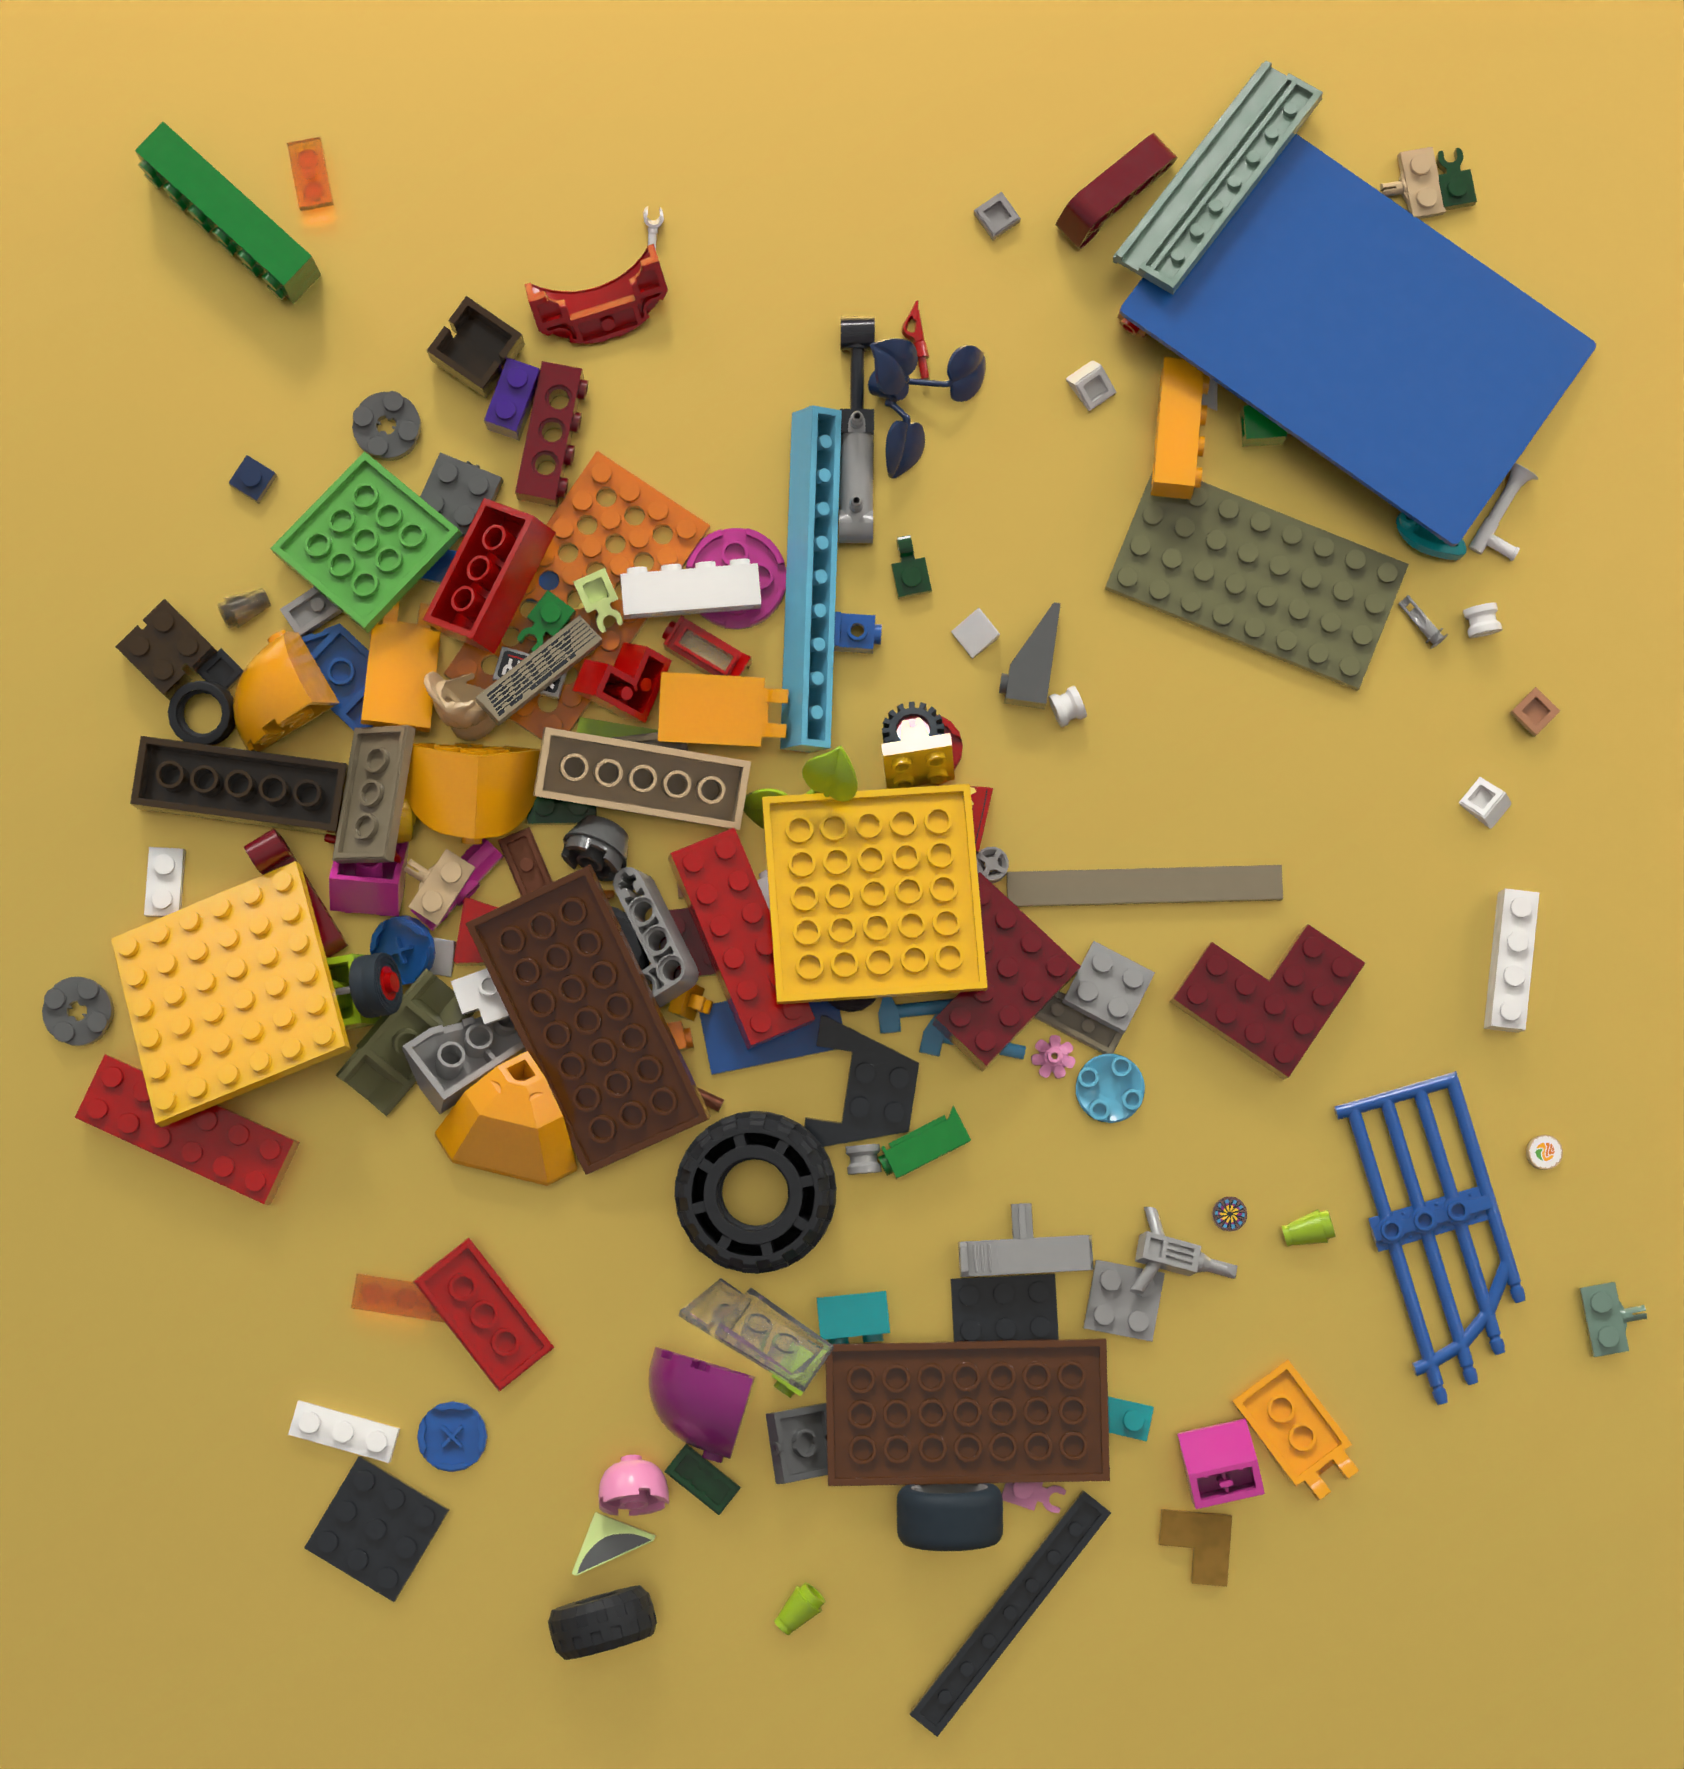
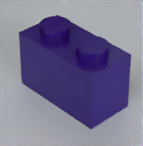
[484,357,540,441]

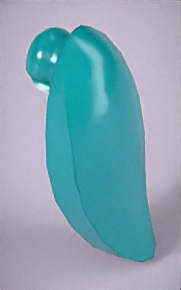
[1396,513,1467,560]

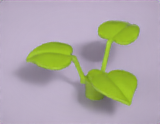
[743,746,858,829]

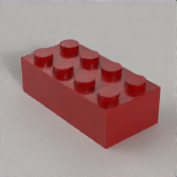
[423,498,556,654]

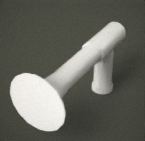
[1468,463,1538,561]

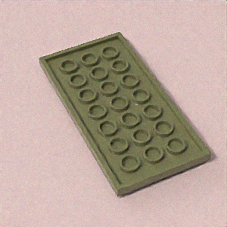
[1105,473,1409,691]

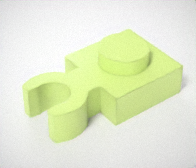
[573,568,623,633]

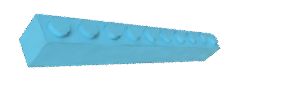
[780,405,842,753]

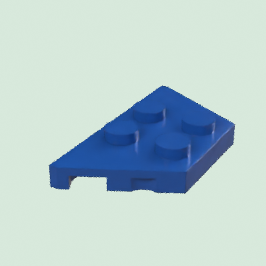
[302,623,373,731]

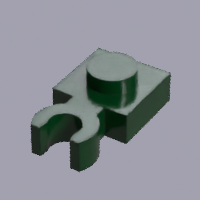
[1436,148,1477,210]

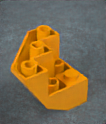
[435,1051,577,1186]

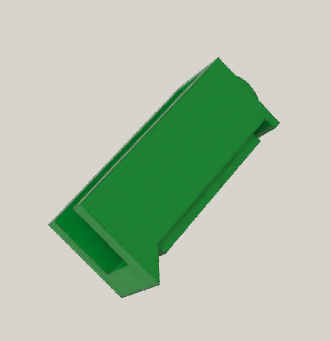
[878,1105,971,1179]

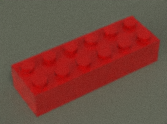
[668,827,815,1050]
[75,1054,300,1205]

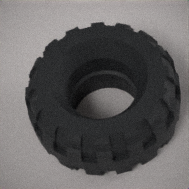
[674,1111,837,1274]

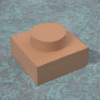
[1510,687,1560,737]

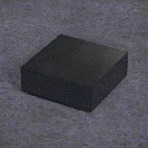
[197,648,243,691]

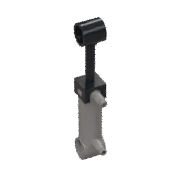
[839,316,875,543]

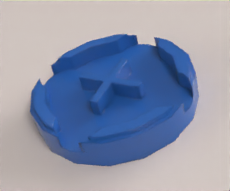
[370,915,436,985]
[417,1401,488,1472]

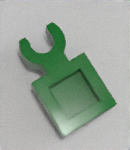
[517,590,576,652]

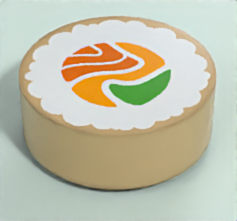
[1526,1135,1563,1170]

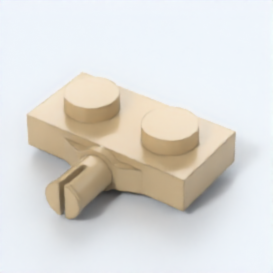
[1380,147,1446,219]
[403,849,476,926]

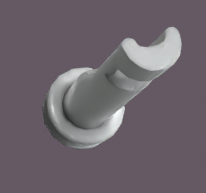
[1398,595,1448,649]

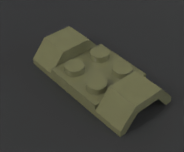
[336,968,476,1116]

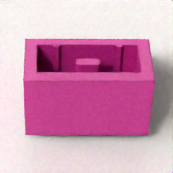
[1177,1418,1265,1509]

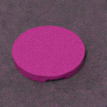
[686,528,786,630]

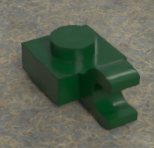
[891,535,932,599]

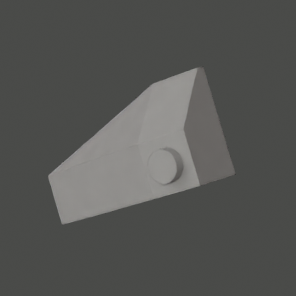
[402,1017,526,1114]

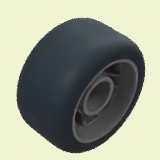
[897,1483,1003,1551]

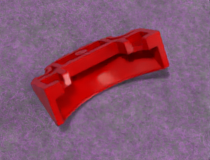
[524,244,668,344]

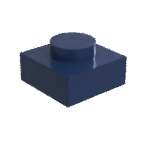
[228,455,277,504]

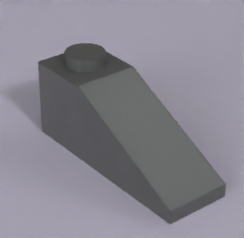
[999,602,1061,709]

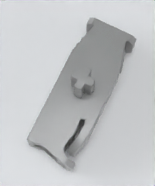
[958,1203,1094,1277]

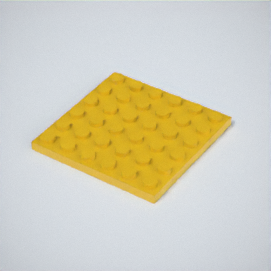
[762,784,987,1004]
[111,861,351,1127]

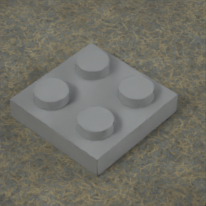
[1062,941,1155,1034]
[1083,1260,1165,1342]

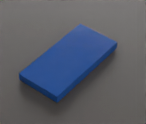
[699,1001,842,1075]

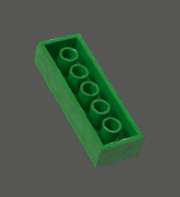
[135,122,321,304]

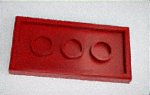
[413,1238,554,1392]

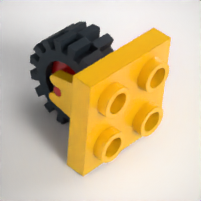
[881,702,955,789]

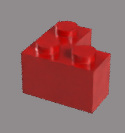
[572,642,672,723]

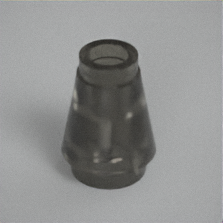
[217,588,271,629]

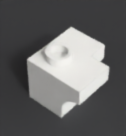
[451,968,510,1025]

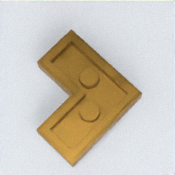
[1159,1509,1232,1587]

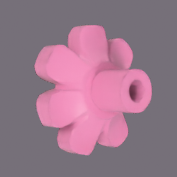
[1031,1035,1075,1079]

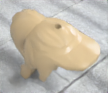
[424,671,497,741]

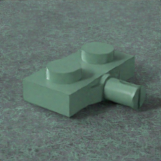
[1579,1282,1647,1357]

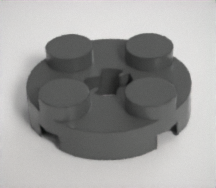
[352,391,422,461]
[42,977,114,1046]

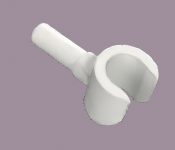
[643,206,664,250]

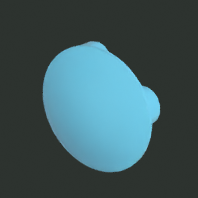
[1076,1054,1145,1123]

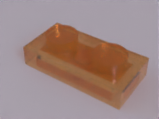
[287,137,334,211]

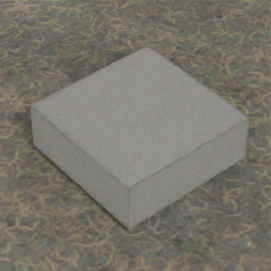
[973,192,1021,240]

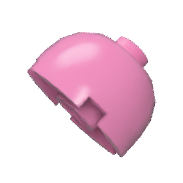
[598,1455,669,1516]

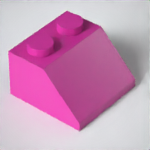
[329,842,409,916]

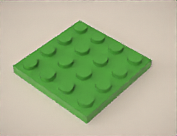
[270,451,462,633]

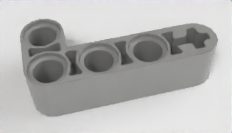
[613,867,699,1008]

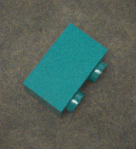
[816,1291,890,1344]

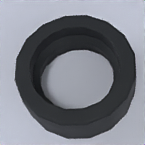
[168,681,236,745]

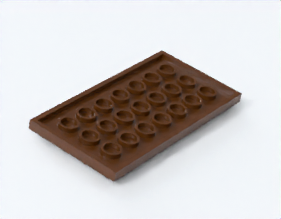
[465,864,711,1175]
[825,1338,1110,1486]

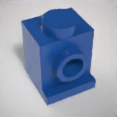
[834,612,882,654]

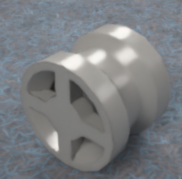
[976,847,1009,883]
[846,1144,882,1175]

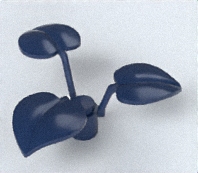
[868,338,986,478]

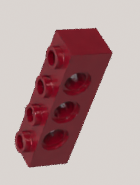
[515,361,589,507]

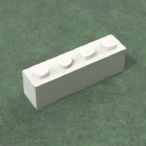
[620,558,761,619]
[1484,888,1539,1033]

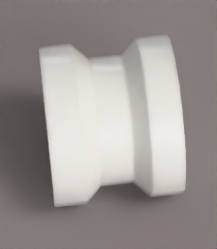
[1463,603,1503,638]
[1048,686,1087,728]

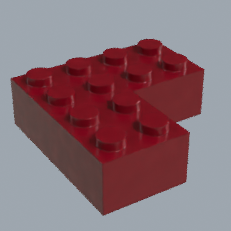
[932,872,1081,1072]
[1170,924,1365,1080]

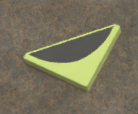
[572,1512,656,1576]

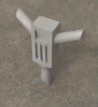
[1130,1207,1237,1294]

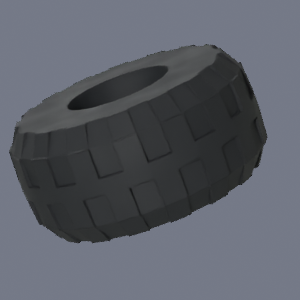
[548,1585,657,1660]

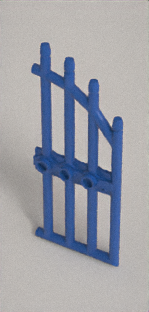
[1334,1071,1525,1405]

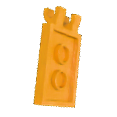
[361,600,441,733]
[658,672,789,747]
[1232,1360,1359,1500]

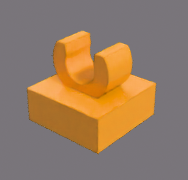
[668,984,713,1021]

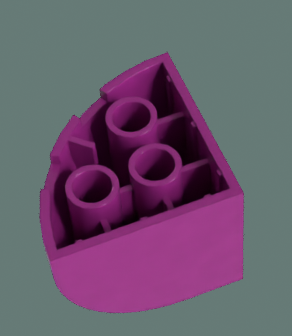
[648,1347,755,1463]

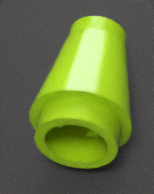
[1282,1209,1336,1246]
[774,1582,826,1635]

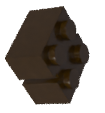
[427,296,525,398]
[115,599,217,700]

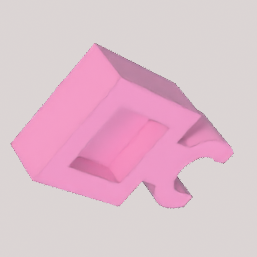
[1002,1482,1066,1513]

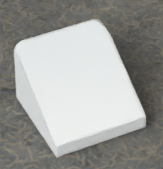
[1066,361,1117,411]
[951,608,1000,659]
[1459,777,1511,829]
[430,937,457,977]

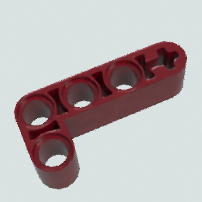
[1055,133,1178,249]
[244,828,348,958]

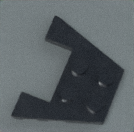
[804,1015,919,1147]

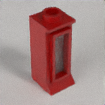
[662,615,752,676]

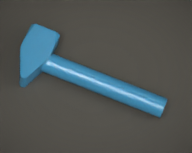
[878,997,954,1034]
[919,1013,1026,1059]

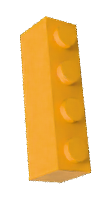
[1150,357,1210,500]

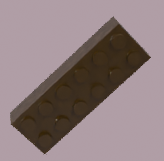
[130,736,348,836]

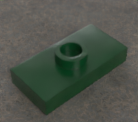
[664,1443,741,1515]

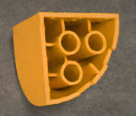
[233,630,339,752]
[405,743,540,844]

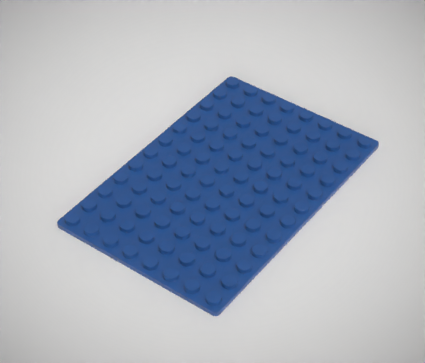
[1120,134,1596,546]

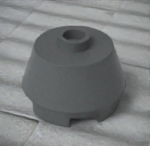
[561,815,629,881]

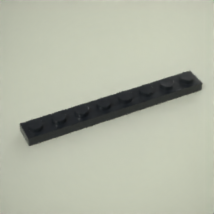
[909,1490,1111,1737]

